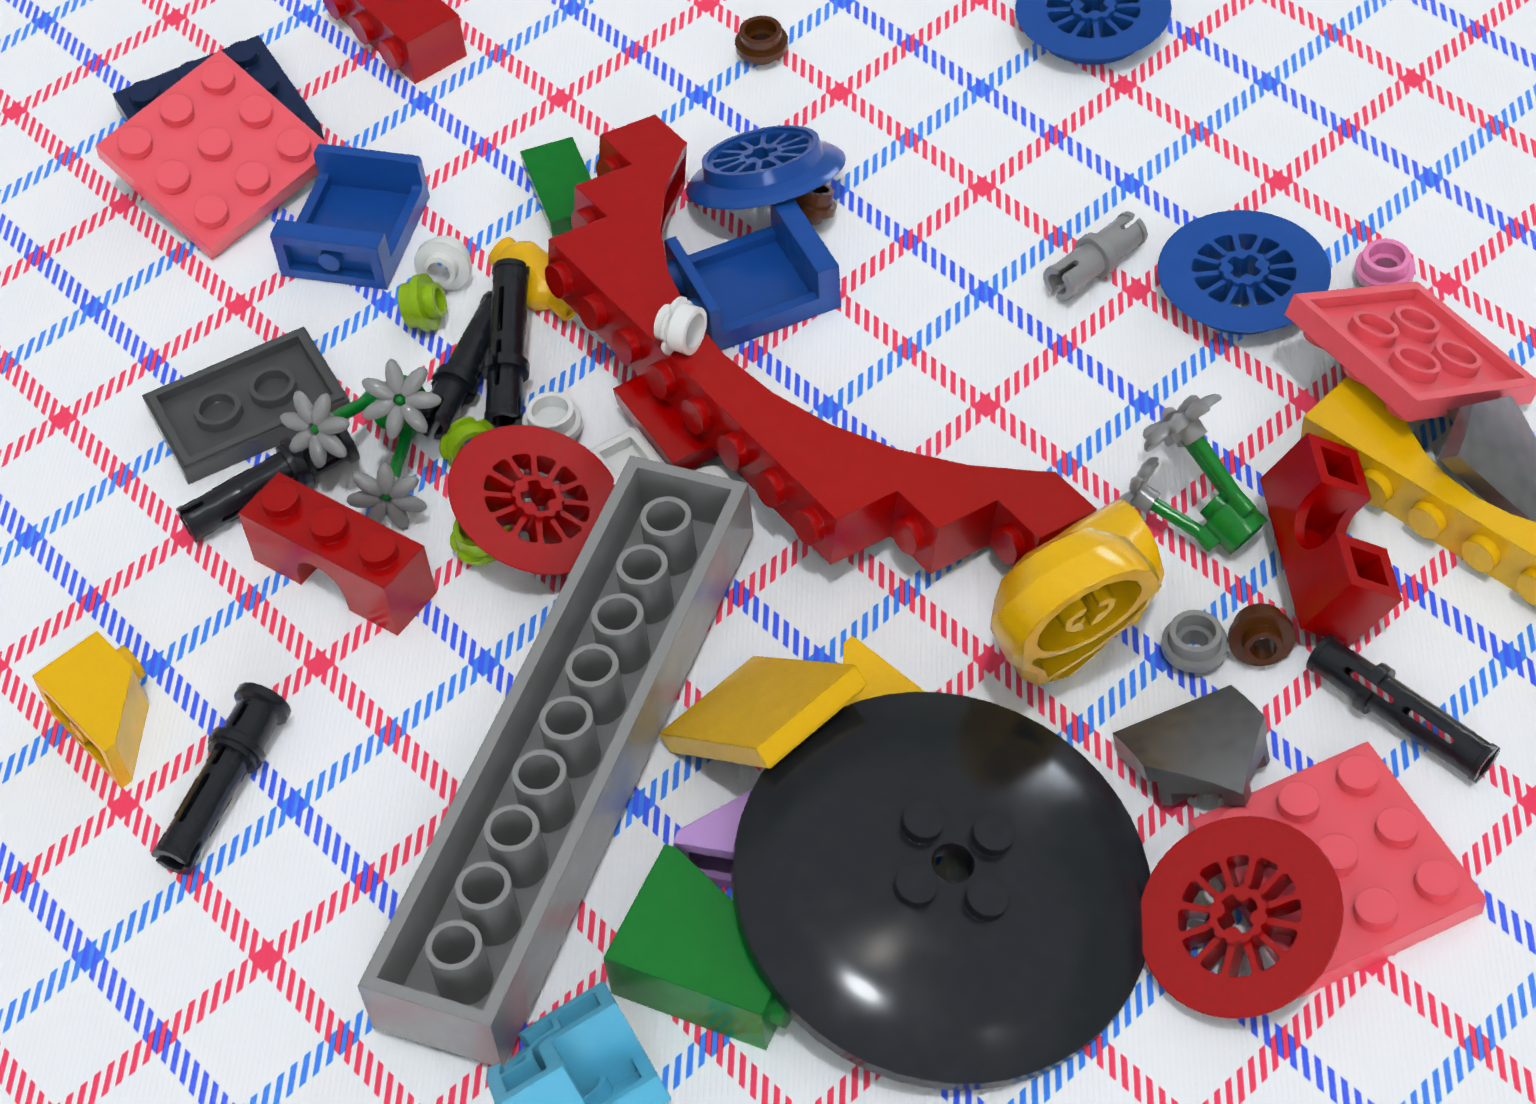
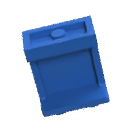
[270,144,430,290]
[664,198,841,350]

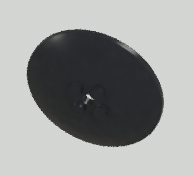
[731,692,1150,1090]

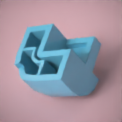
[486,980,672,1104]

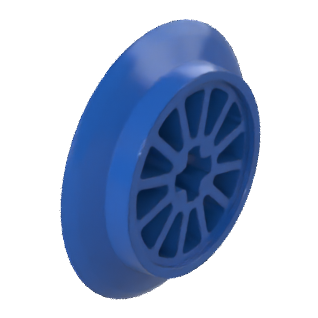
[1015,0,1172,65]
[686,125,846,210]
[1157,210,1331,335]

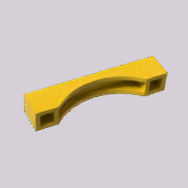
[1300,376,1536,606]

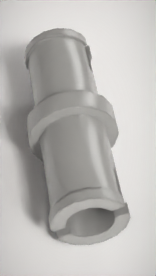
[1043,211,1148,301]

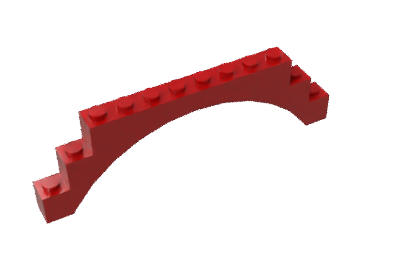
[545,114,1097,574]

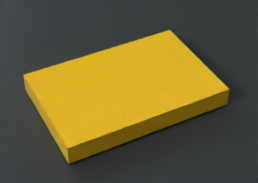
[658,656,867,769]

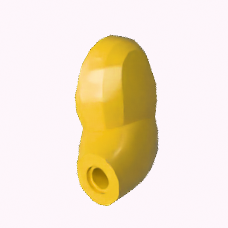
[990,499,1165,685]

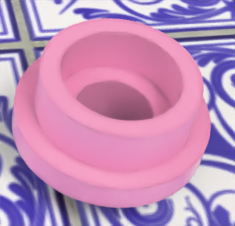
[1354,238,1415,287]

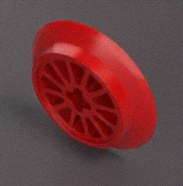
[448,425,615,575]
[1141,816,1344,1019]

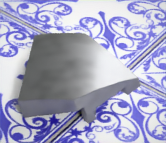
[1439,396,1536,522]
[1112,685,1270,806]

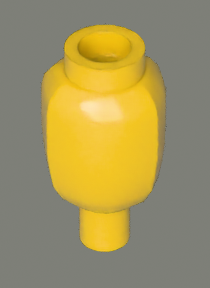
[488,237,576,321]

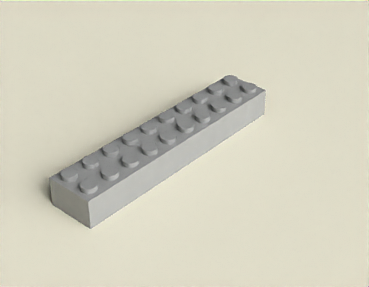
[357,455,754,1067]

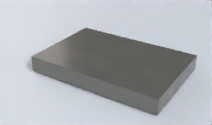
[142,326,350,485]

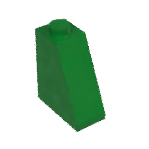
[603,844,792,1050]

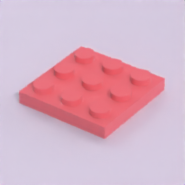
[95,49,329,260]
[1284,281,1536,422]
[1188,741,1487,998]

